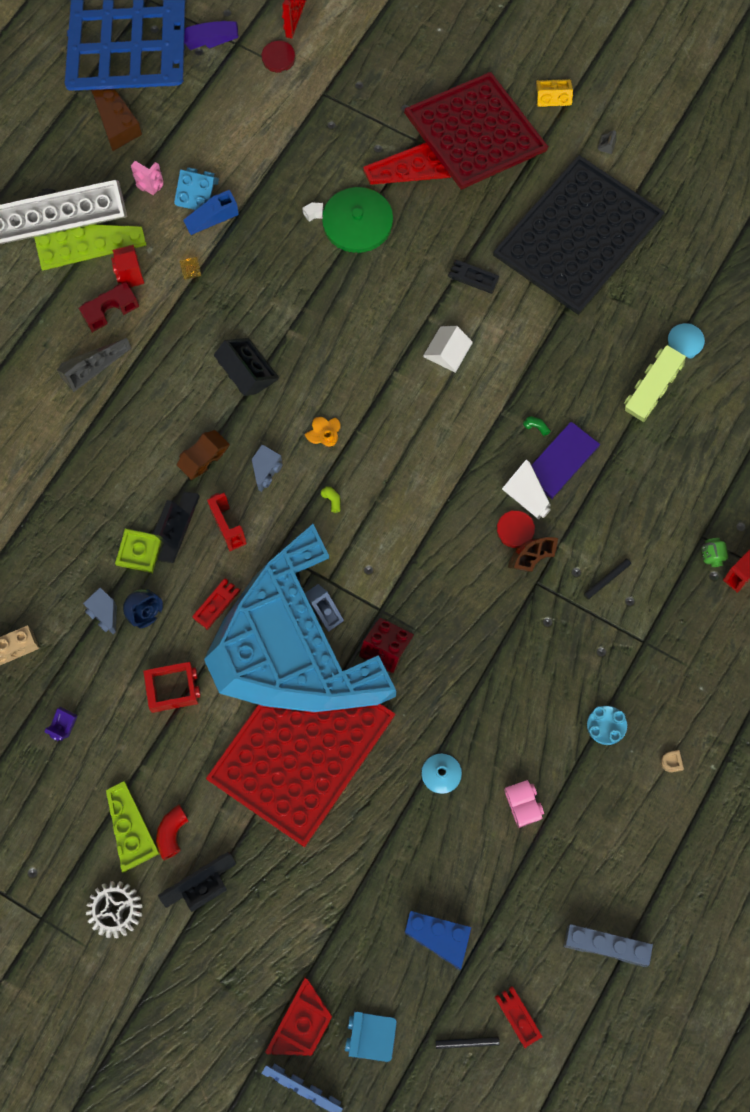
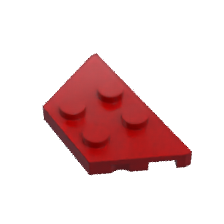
[265,978,332,1056]

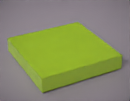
[115,528,162,573]

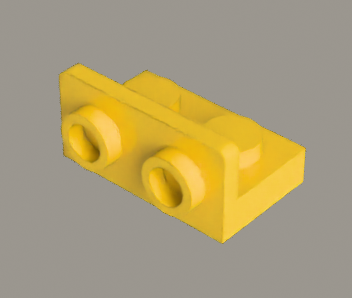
[536,79,573,107]

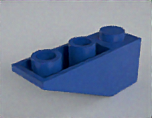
[183,190,239,235]

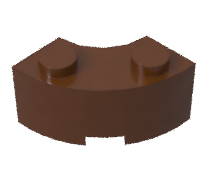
[177,430,230,480]
[507,537,558,572]

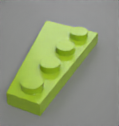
[106,781,160,873]

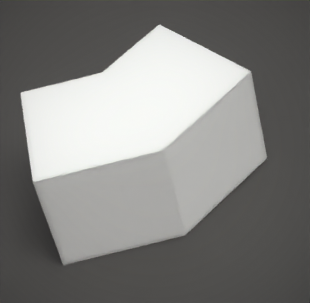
[303,202,323,221]

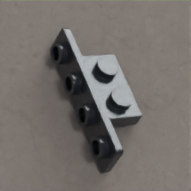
[153,492,200,563]
[158,852,236,912]

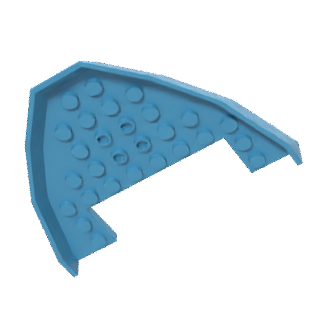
[204,524,396,712]

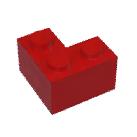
[111,245,144,288]

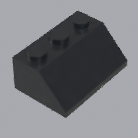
[214,338,279,396]

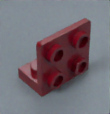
[359,618,414,673]

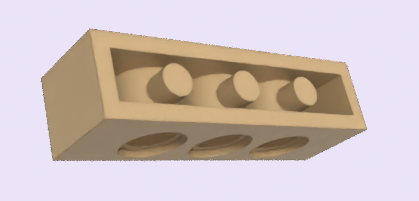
[0,625,40,665]

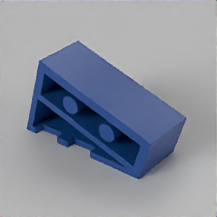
[405,911,471,970]

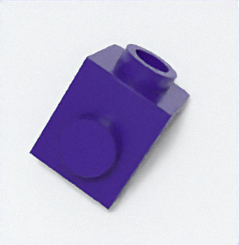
[44,707,78,741]

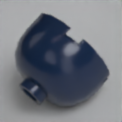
[123,589,163,628]

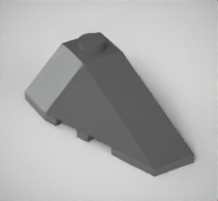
[57,338,131,392]

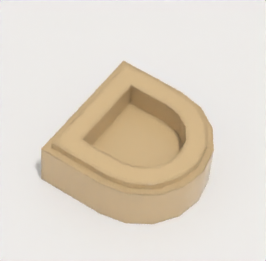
[661,750,684,772]

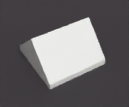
[423,326,473,373]

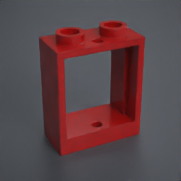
[143,662,201,713]

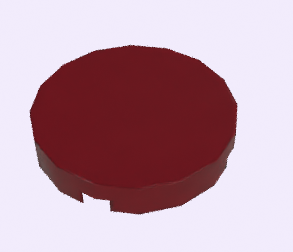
[261,41,296,73]

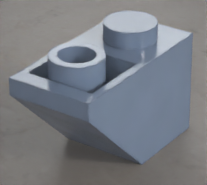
[252,445,283,492]
[83,588,117,634]

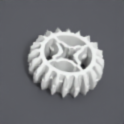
[86,881,143,938]

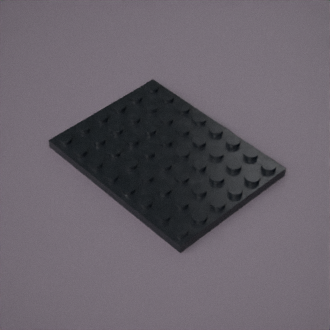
[493,155,665,315]

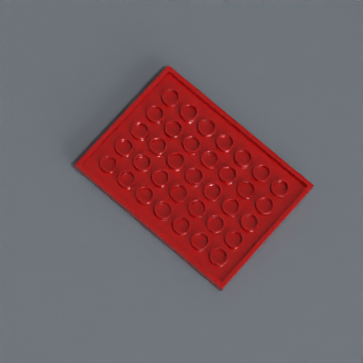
[206,704,395,848]

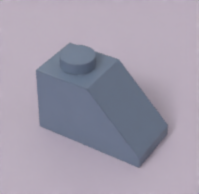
[305,584,344,632]

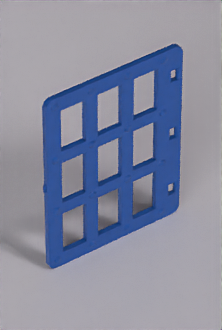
[65,0,185,91]

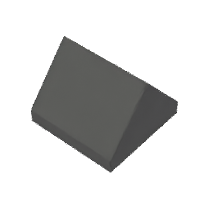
[597,130,617,154]

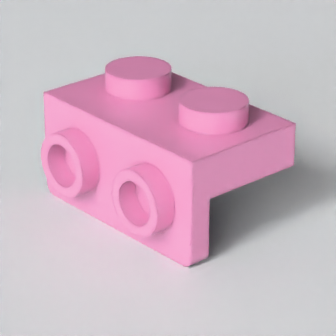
[131,161,163,195]

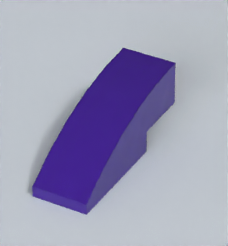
[184,21,239,50]

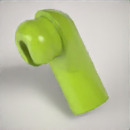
[321,486,340,513]

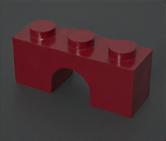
[78,282,139,332]

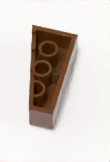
[91,89,142,152]

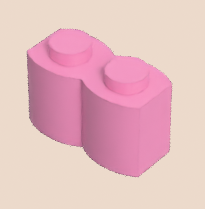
[504,780,544,828]

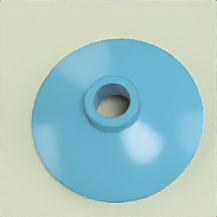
[422,754,462,794]

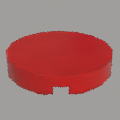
[497,511,535,548]

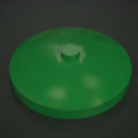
[322,187,393,253]

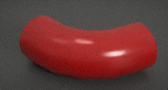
[156,804,189,860]

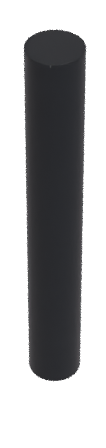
[584,558,631,600]
[435,1036,500,1049]

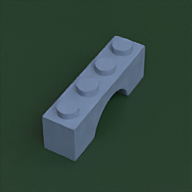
[563,924,653,967]

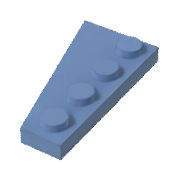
[262,1063,343,1112]

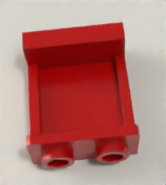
[207,493,247,552]

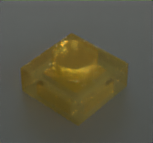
[180,257,201,280]

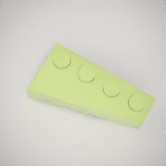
[624,345,686,422]

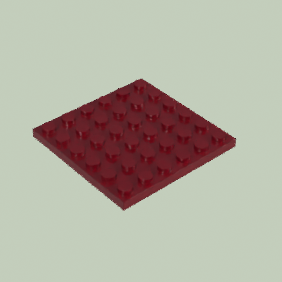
[404,72,548,190]

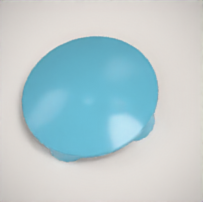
[668,323,705,358]
[587,706,627,745]

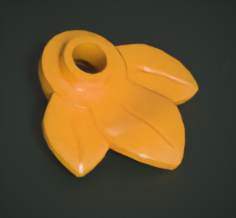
[305,417,341,447]

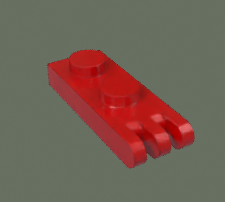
[192,578,241,630]
[495,986,543,1048]

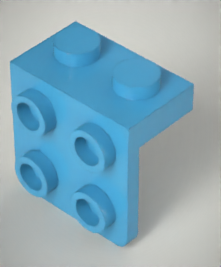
[174,167,219,210]
[345,1012,396,1062]

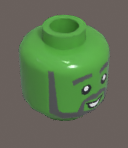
[701,538,728,568]

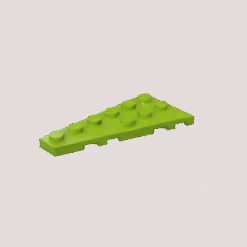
[34,225,146,271]

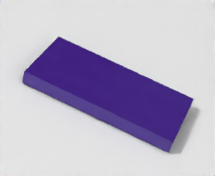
[532,422,600,499]

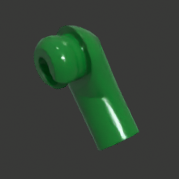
[523,416,551,436]

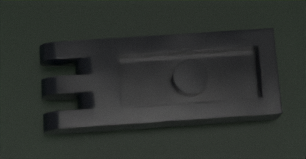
[448,260,500,294]

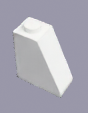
[502,460,551,520]

